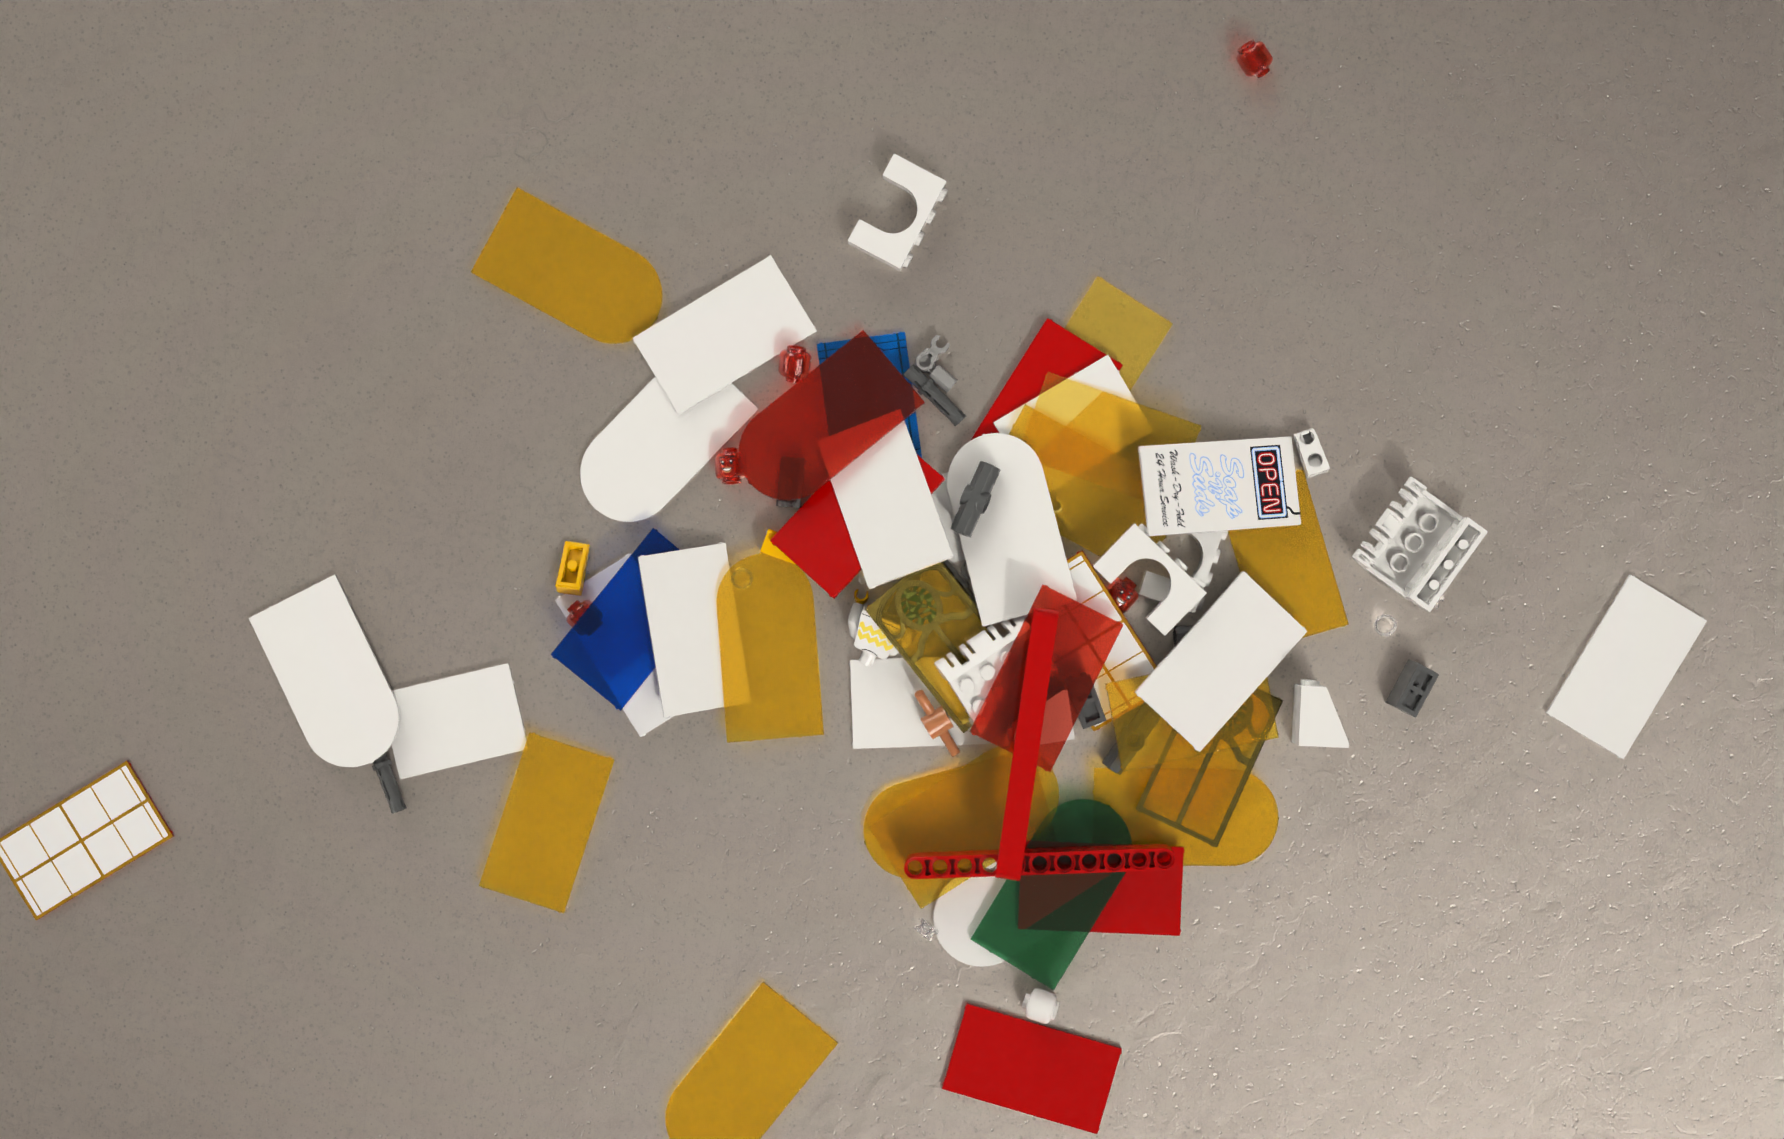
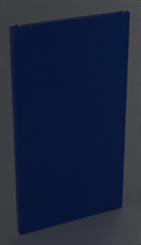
[550,528,680,711]

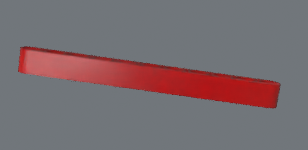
[995,607,1059,881]
[904,844,1176,879]

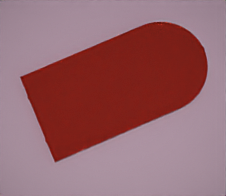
[738,330,925,500]

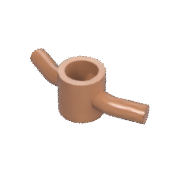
[915,690,960,757]

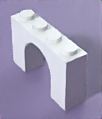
[848,154,948,271]
[1093,522,1207,636]
[1137,531,1228,614]

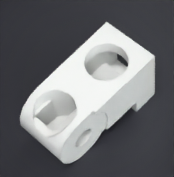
[1293,428,1330,479]

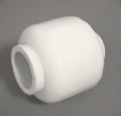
[1022,988,1060,1024]

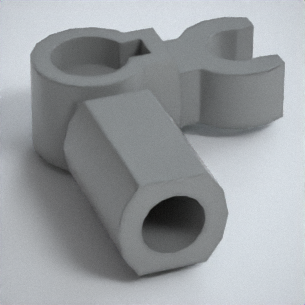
[915,335,958,393]

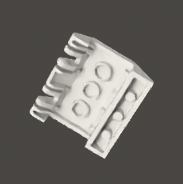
[1352,477,1488,612]
[934,616,1063,740]

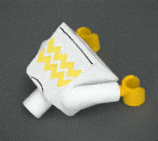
[848,589,925,666]

